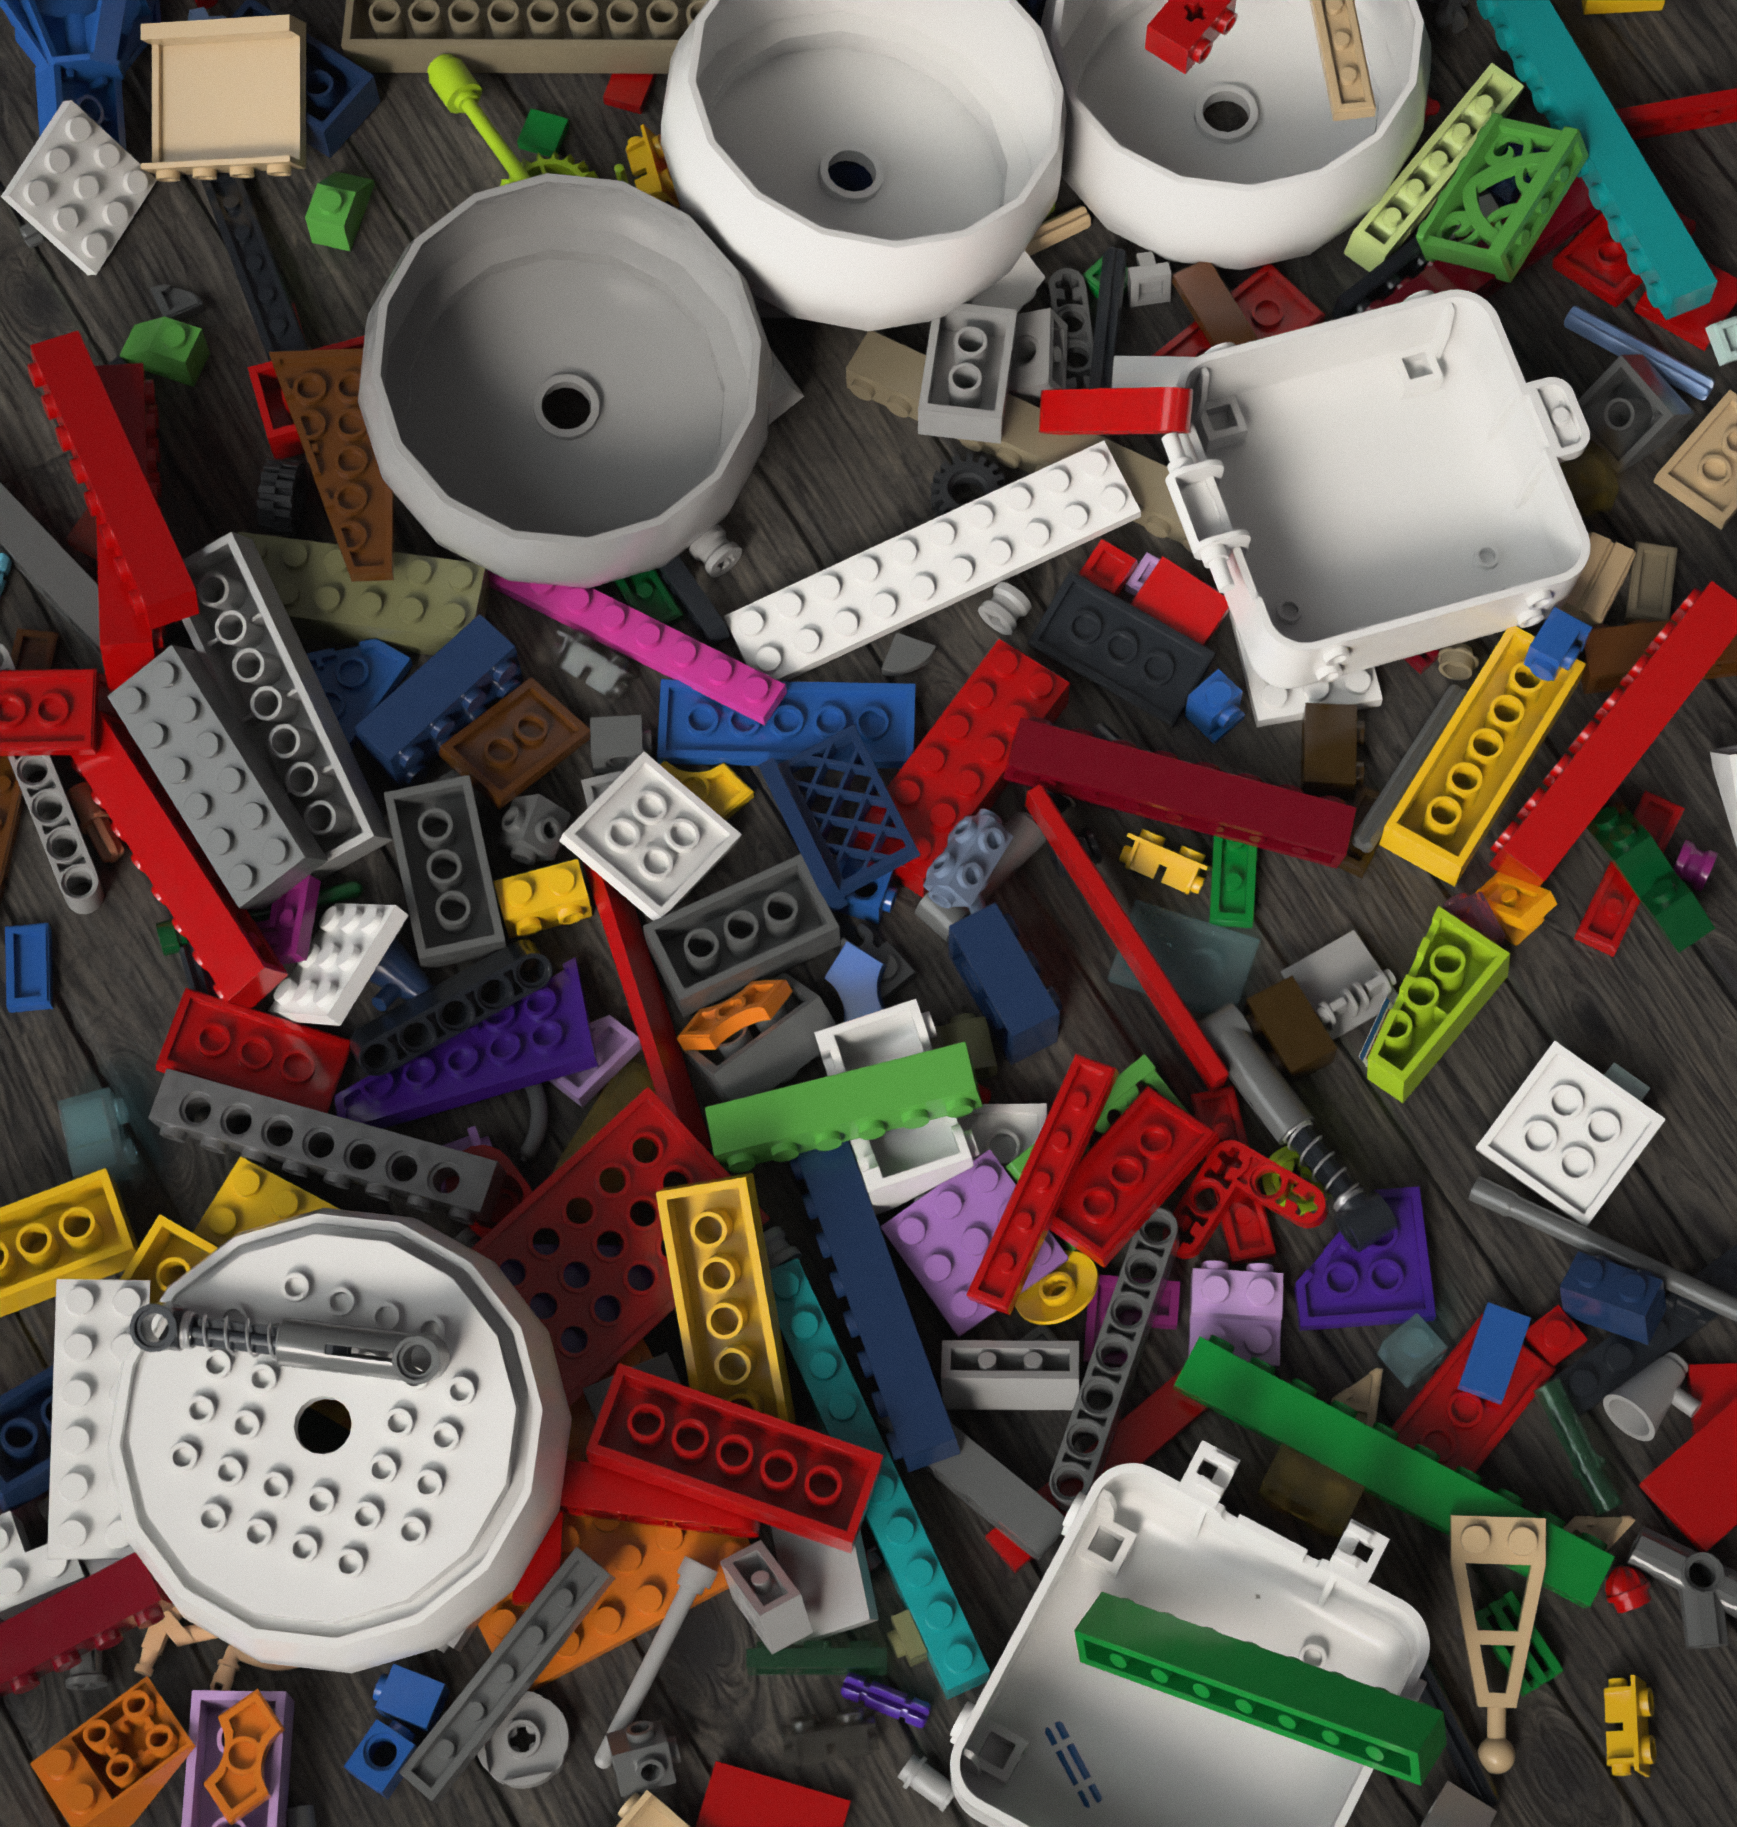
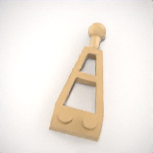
[1450,1515,1546,1774]

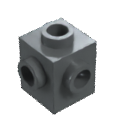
[497,794,571,865]
[606,1720,681,1797]

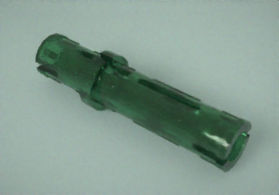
[1533,1378,1623,1516]

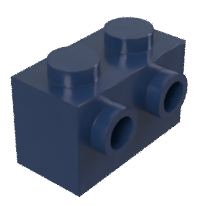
[1560,1251,1666,1345]

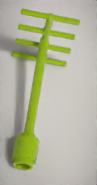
[427,54,629,184]

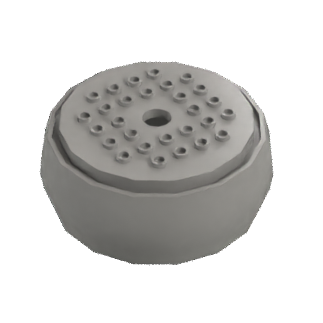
[358,173,774,588]

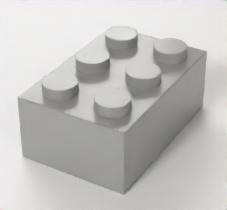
[918,303,1017,444]

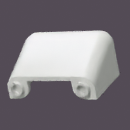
[814,999,979,1215]

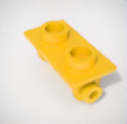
[625,124,680,208]
[1119,828,1212,895]
[1604,1675,1657,1777]

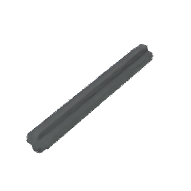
[1352,684,1468,853]

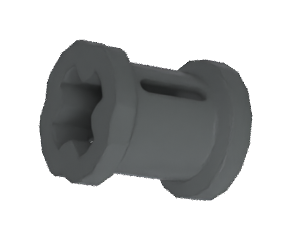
[65,1648,108,1690]

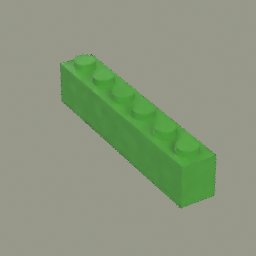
[705,1041,983,1173]

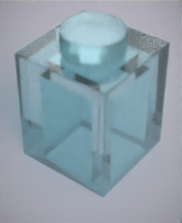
[1377,1313,1448,1389]

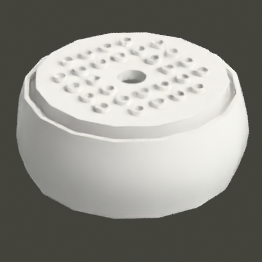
[661,0,1067,331]
[1041,0,1431,270]
[106,1208,572,1673]

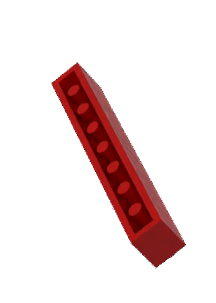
[27,330,199,630]
[71,711,289,1009]

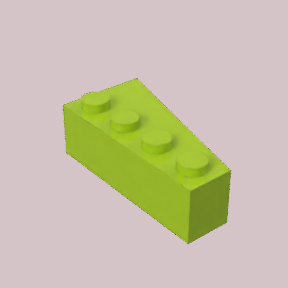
[1367,906,1510,1103]

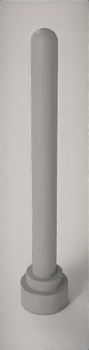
[594,1556,718,1769]

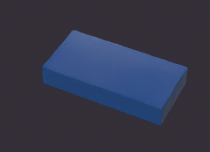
[5,923,53,1013]
[1457,1302,1531,1405]

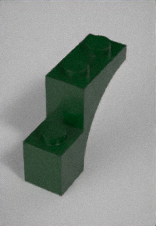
[1586,801,1715,953]

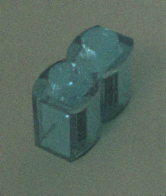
[57,1087,138,1182]

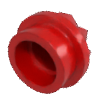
[1605,1566,1652,1613]

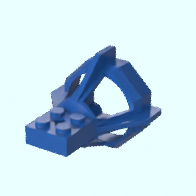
[0,0,161,150]

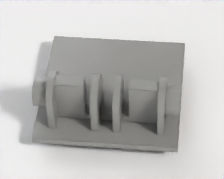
[1280,930,1398,1041]

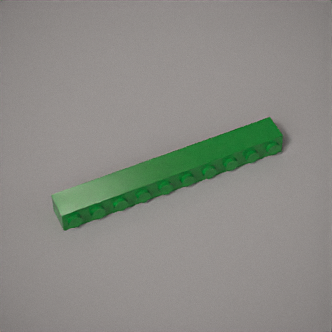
[1173,1335,1615,1609]

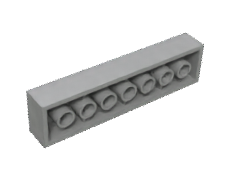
[182,532,393,880]

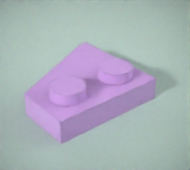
[549,1015,642,1108]

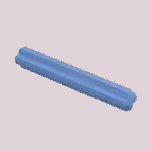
[1564,306,1715,400]

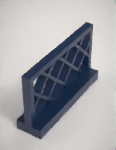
[758,724,921,912]

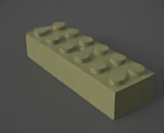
[238,532,491,656]

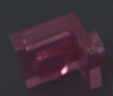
[1443,891,1506,947]

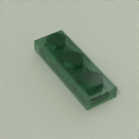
[746,1640,888,1675]

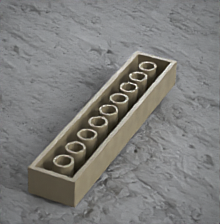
[341,0,708,74]

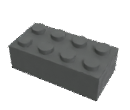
[384,775,506,970]
[643,854,840,1018]

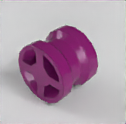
[1673,839,1718,892]

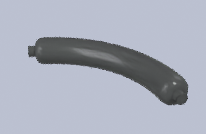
[519,1083,548,1163]

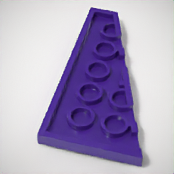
[334,957,599,1129]

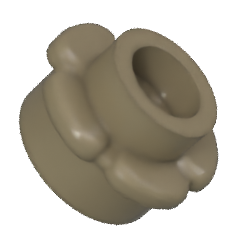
[1438,643,1479,680]

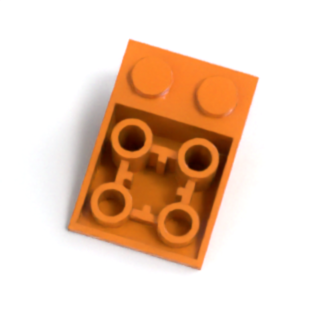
[30,1676,196,1827]

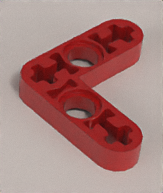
[1163,1140,1329,1259]

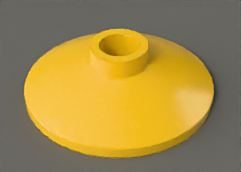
[1015,1250,1099,1325]

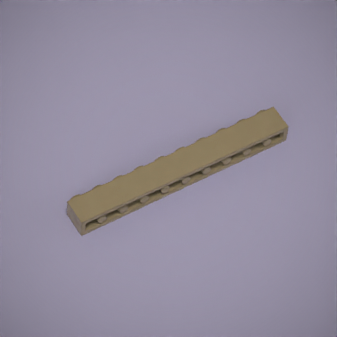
[846,331,1192,553]

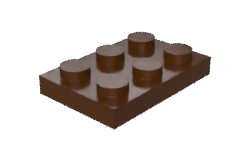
[439,677,591,810]

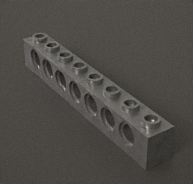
[148,1068,507,1225]

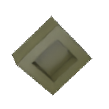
[887,1609,927,1667]

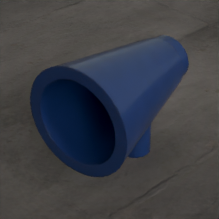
[368,936,434,1011]

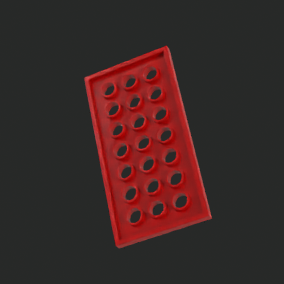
[471,1087,770,1407]

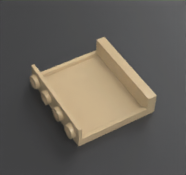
[141,14,306,182]

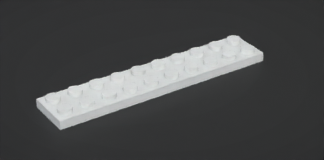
[724,440,1141,681]

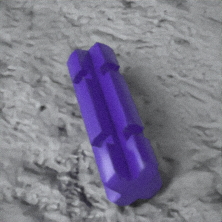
[841,1672,931,1728]

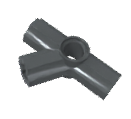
[1625,1526,1737,1649]

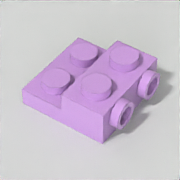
[1188,1261,1283,1370]

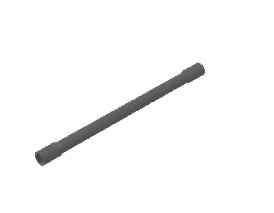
[1469,1176,1737,1322]

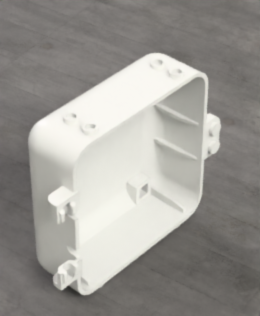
[950,1440,1430,1827]

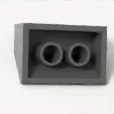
[680,972,836,1103]

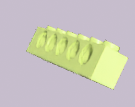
[1343,63,1524,272]

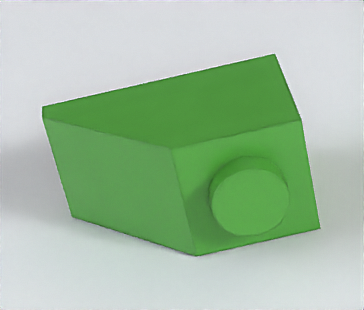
[305,171,375,252]
[119,316,210,387]

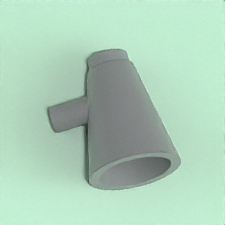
[1603,1352,1702,1441]

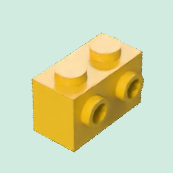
[493,859,593,939]

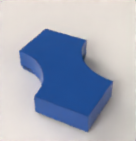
[824,941,886,1022]

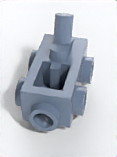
[923,809,1014,915]

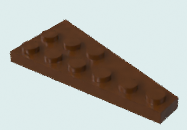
[269,348,395,582]

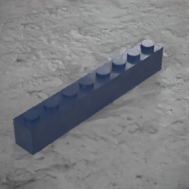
[789,1141,961,1472]

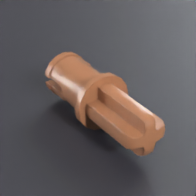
[66,782,125,863]

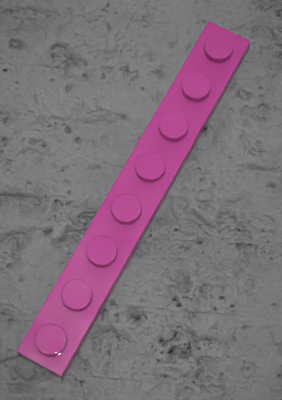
[488,570,787,725]

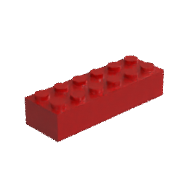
[853,639,1070,898]
[586,1363,883,1554]

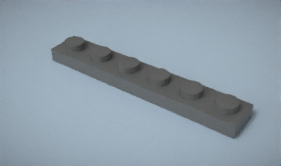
[399,1547,615,1804]

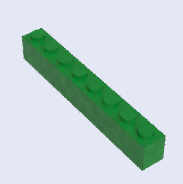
[1074,1592,1447,1786]

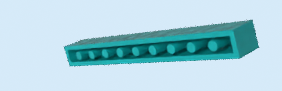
[1477,0,1718,320]
[770,1258,990,1700]

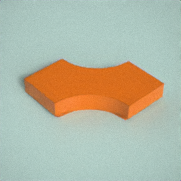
[677,980,793,1051]
[203,1688,286,1825]

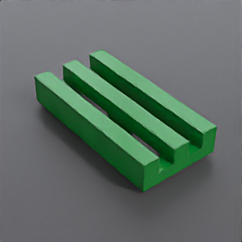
[1474,1591,1564,1697]

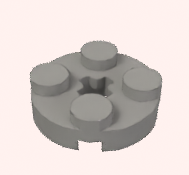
[477,1691,570,1789]

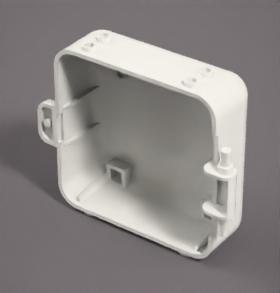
[1161,290,1590,689]

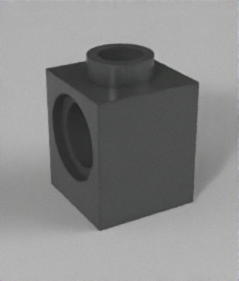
[590,715,653,773]

